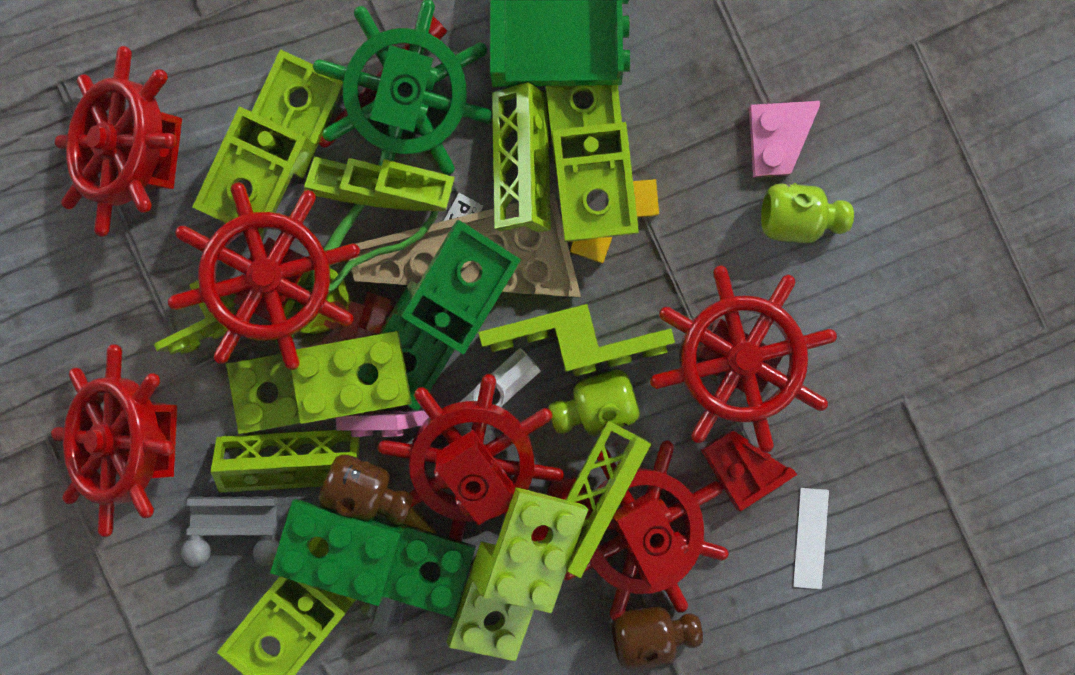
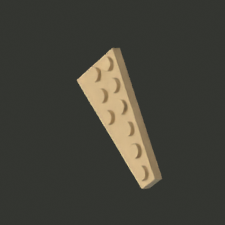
[349,193,581,298]

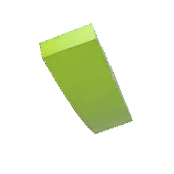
[304,156,455,211]

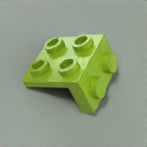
[154,280,237,355]

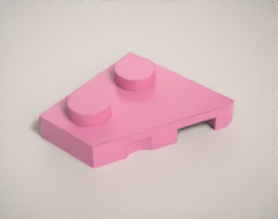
[749,101,820,178]
[336,410,429,437]

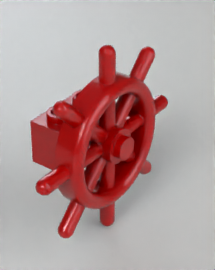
[54,46,183,237]
[168,182,360,370]
[650,265,837,453]
[51,344,177,537]
[378,374,564,541]
[564,440,729,620]

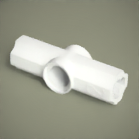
[455,348,541,436]

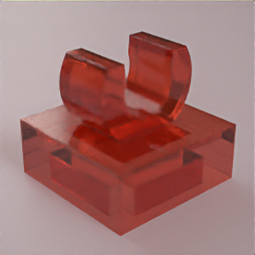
[356,292,395,334]
[324,301,364,339]

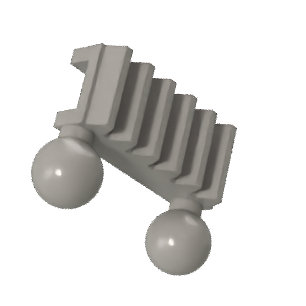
[181,496,279,567]

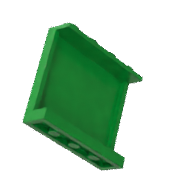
[490,0,630,87]

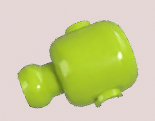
[761,183,854,243]
[548,370,640,436]

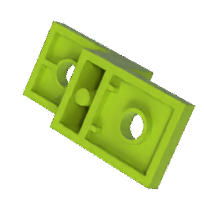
[192,49,343,240]
[545,85,639,242]
[478,304,675,376]
[226,331,412,434]
[446,487,588,661]
[217,537,356,675]

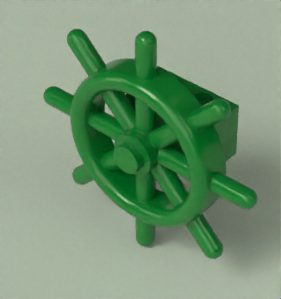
[313,0,493,179]

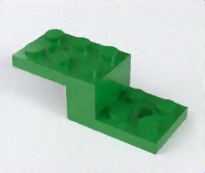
[358,220,521,411]
[270,499,476,618]

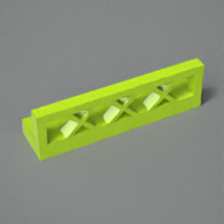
[492,82,551,233]
[566,420,651,578]
[211,430,360,493]

